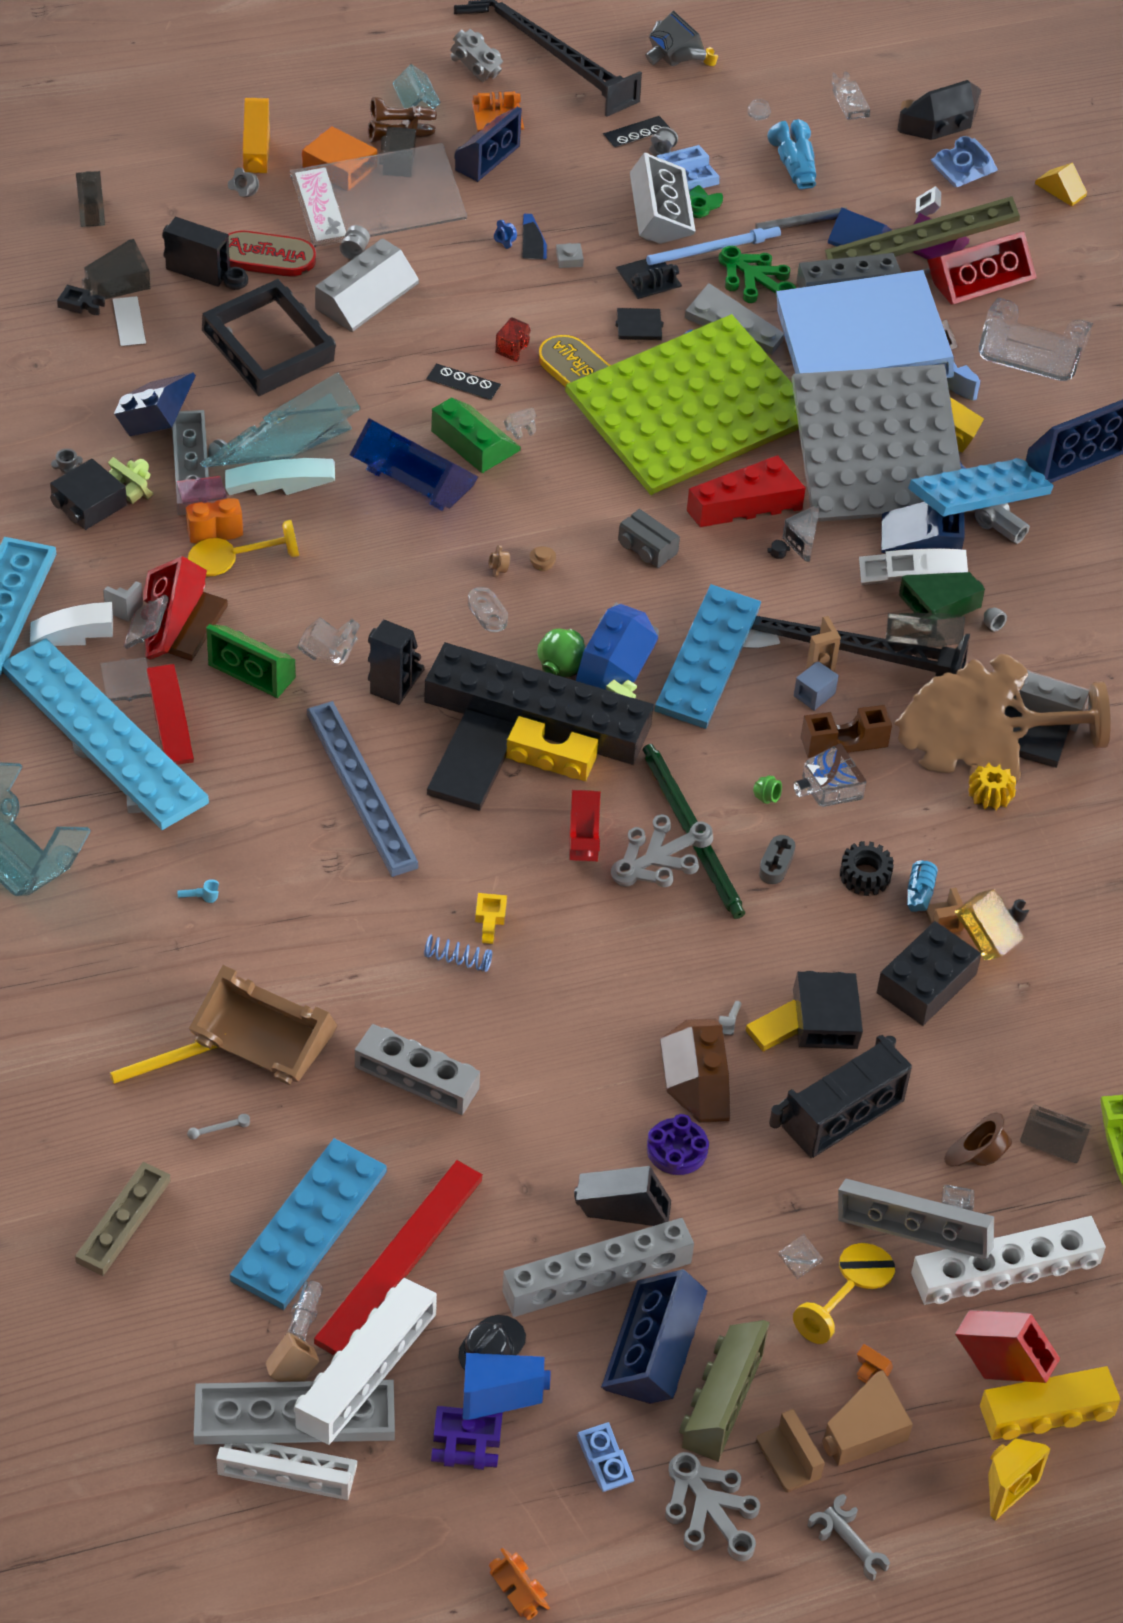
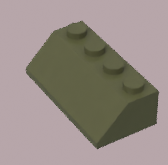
[679,1320,770,1462]

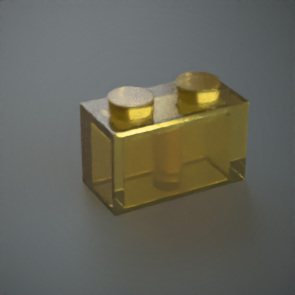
[955,889,1025,960]

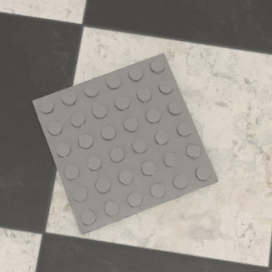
[792,364,961,522]

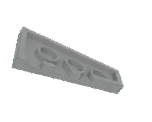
[685,283,785,355]

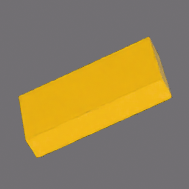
[745,1000,798,1052]

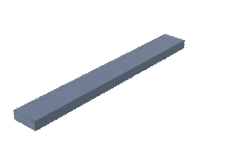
[307,701,418,877]

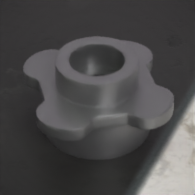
[51,449,83,474]

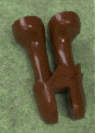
[368,97,437,142]

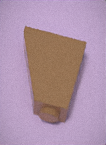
[822,1370,913,1466]

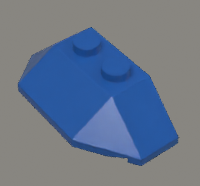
[576,604,658,690]

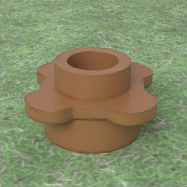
[488,545,510,577]

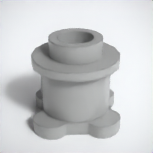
[649,127,678,155]
[228,168,259,197]

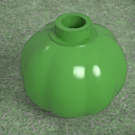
[537,628,586,677]

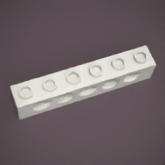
[911,1216,1106,1305]

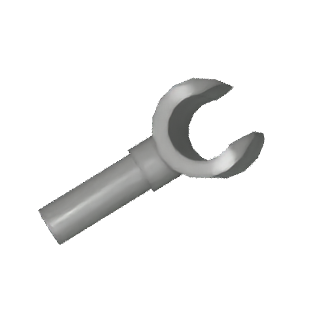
[719,1001,742,1035]

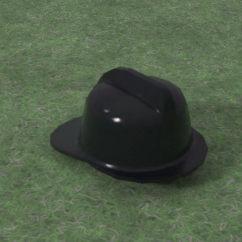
[458,1315,526,1370]

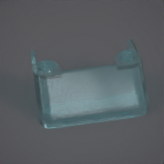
[0,762,91,896]

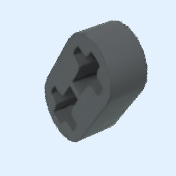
[759,835,796,884]

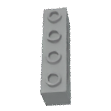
[355,1024,480,1115]

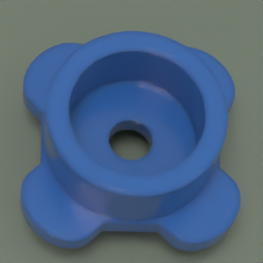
[494,220,517,249]

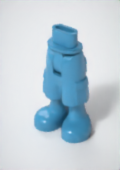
[767,119,817,189]

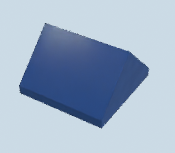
[828,207,892,247]

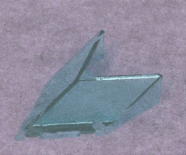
[200,372,361,467]

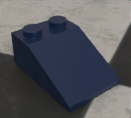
[114,372,196,436]

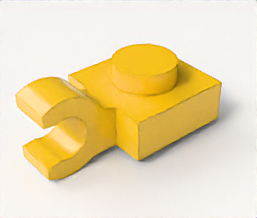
[475,893,507,944]

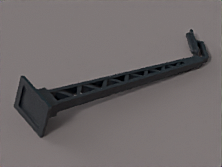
[454,0,642,117]
[751,616,970,677]

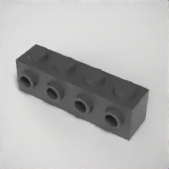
[796,253,901,288]

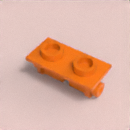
[489,1548,550,1620]

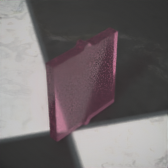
[177,476,227,504]

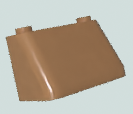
[189,965,338,1085]

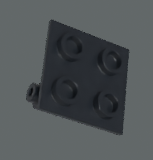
[616,259,682,299]

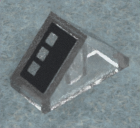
[782,506,820,562]

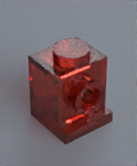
[495,317,531,362]

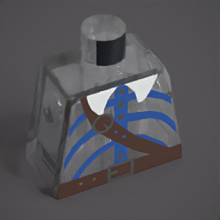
[794,743,866,807]

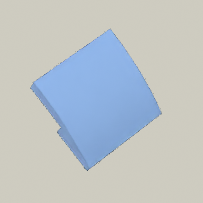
[656,145,720,192]

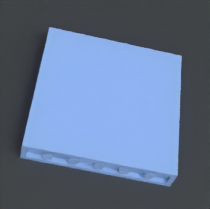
[776,270,954,378]

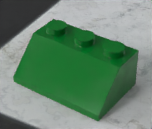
[431,397,521,473]
[206,624,296,699]

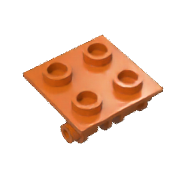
[472,91,524,132]

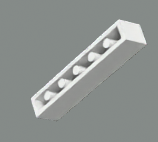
[294,1278,437,1445]

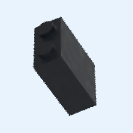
[162,216,230,287]
[793,971,863,1049]

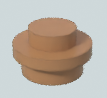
[530,546,556,571]

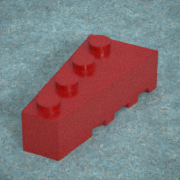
[687,455,806,527]

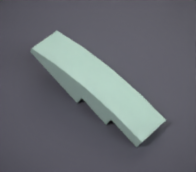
[225,458,335,496]

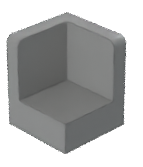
[103,581,143,622]

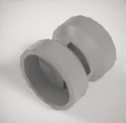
[340,225,370,260]

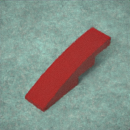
[146,664,194,765]

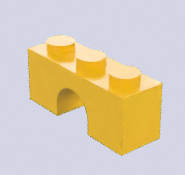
[506,716,598,782]

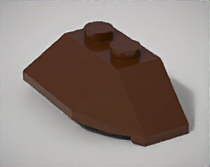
[660,1018,730,1123]

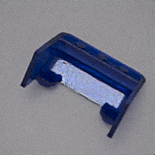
[349,418,478,511]

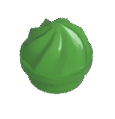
[753,775,782,804]

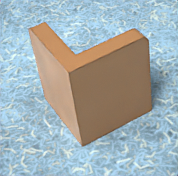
[925,887,967,933]
[266,1332,319,1382]

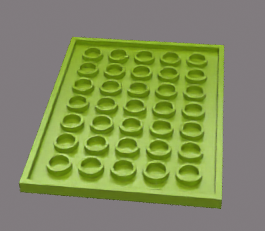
[565,314,799,495]

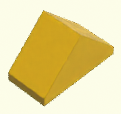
[1035,162,1087,207]

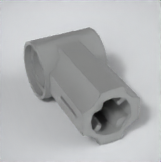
[975,503,1030,544]

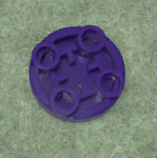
[647,1114,709,1175]

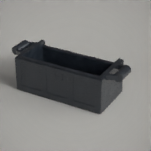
[769,1035,912,1158]

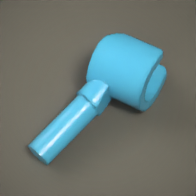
[178,879,219,903]

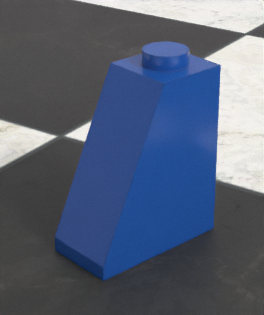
[463,1353,551,1420]

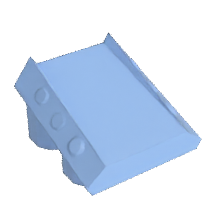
[931,136,998,187]

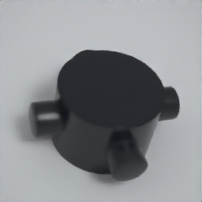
[767,540,790,559]

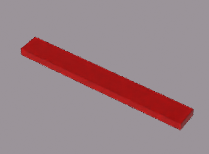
[314,1160,483,1356]

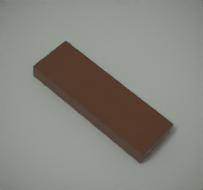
[168,592,228,661]

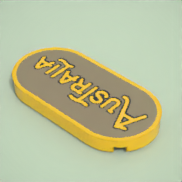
[539,335,611,388]

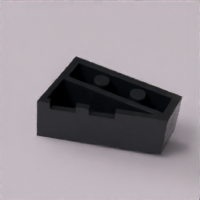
[368,619,425,705]

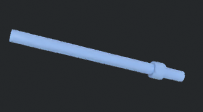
[646,227,781,265]

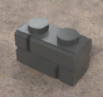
[618,509,680,568]

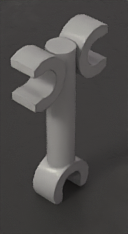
[807,1494,890,1581]

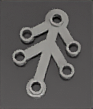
[611,814,713,887]
[665,1452,760,1561]

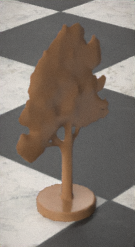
[895,654,1111,783]

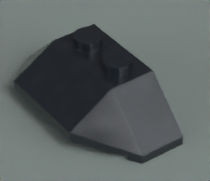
[897,80,981,140]

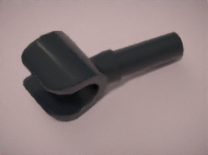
[987,899,1029,923]

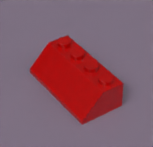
[927,231,1037,305]

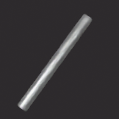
[755,207,848,230]

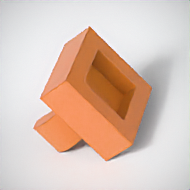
[857,1344,893,1384]

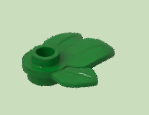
[689,185,723,218]

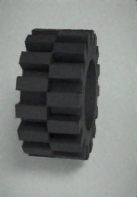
[840,841,894,896]

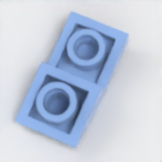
[947,363,980,401]
[577,1422,634,1492]

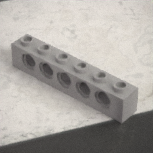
[502,1218,694,1317]

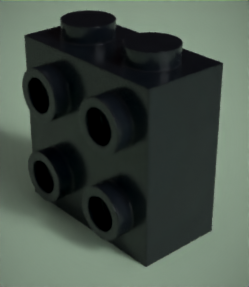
[50,458,127,530]

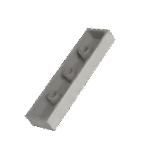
[173,410,210,515]
[838,1179,994,1260]

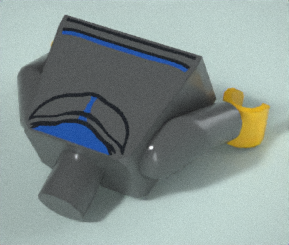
[645,11,718,66]

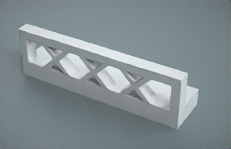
[217,1443,357,1500]

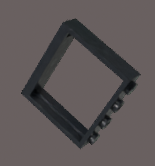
[202,279,336,397]

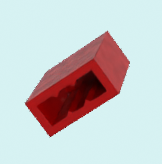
[955,1310,1060,1383]

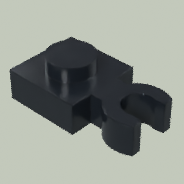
[57,284,105,315]

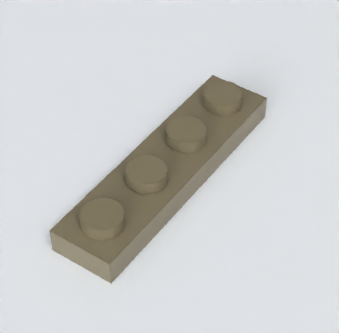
[75,1162,171,1276]

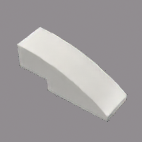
[30,602,113,646]

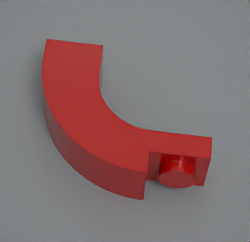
[569,790,601,862]

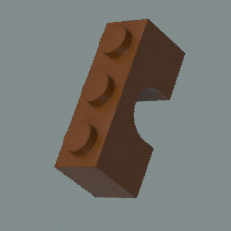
[801,705,892,758]

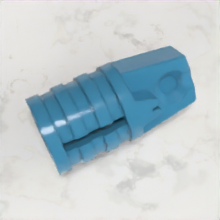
[907,860,938,912]

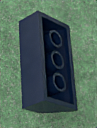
[601,1269,708,1404]

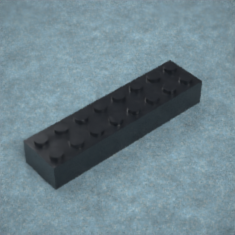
[424,642,654,765]

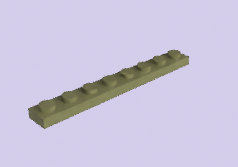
[825,196,1020,260]

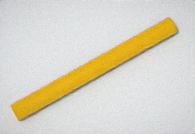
[110,1034,226,1084]

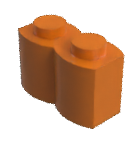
[186,498,243,544]

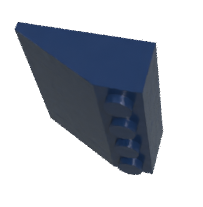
[1025,399,1123,483]

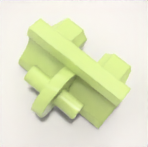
[108,457,153,504]

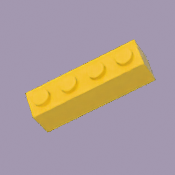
[980,1366,1121,1440]

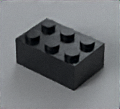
[876,921,982,1026]

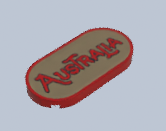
[229,230,316,276]

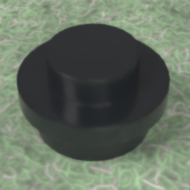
[223,267,248,290]

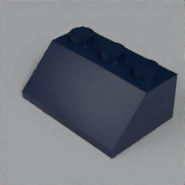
[454,107,522,182]

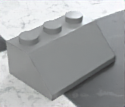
[1013,670,1089,732]

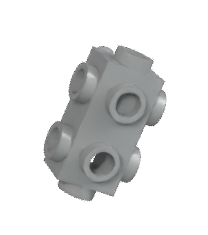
[450,29,503,82]

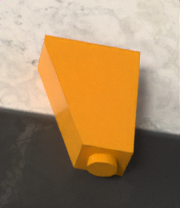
[243,98,270,173]

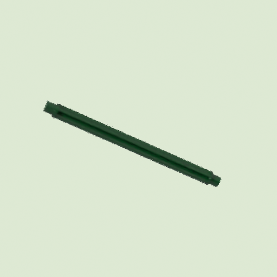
[642,744,745,919]

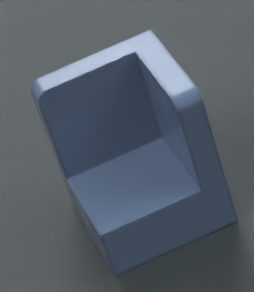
[794,661,839,711]

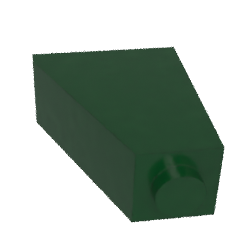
[899,572,985,630]

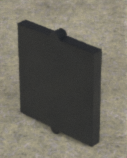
[615,308,664,340]

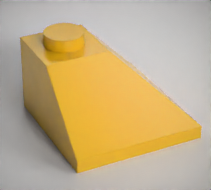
[988,1438,1050,1521]

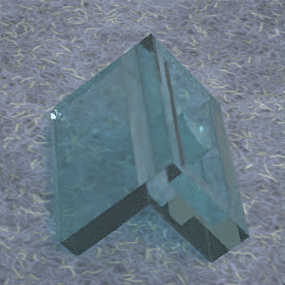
[393,64,441,109]

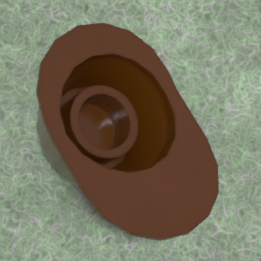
[944,1112,1012,1167]

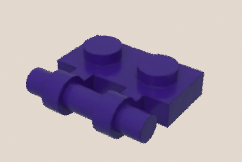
[431,1406,503,1470]

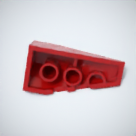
[143,556,207,660]

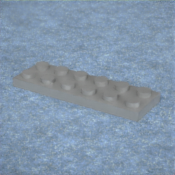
[194,1380,395,1445]

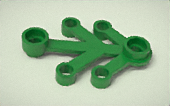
[718,246,796,303]

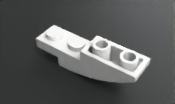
[859,549,968,585]

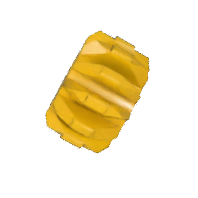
[968,762,1016,810]

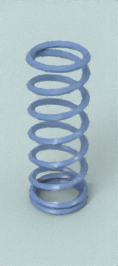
[424,934,492,972]

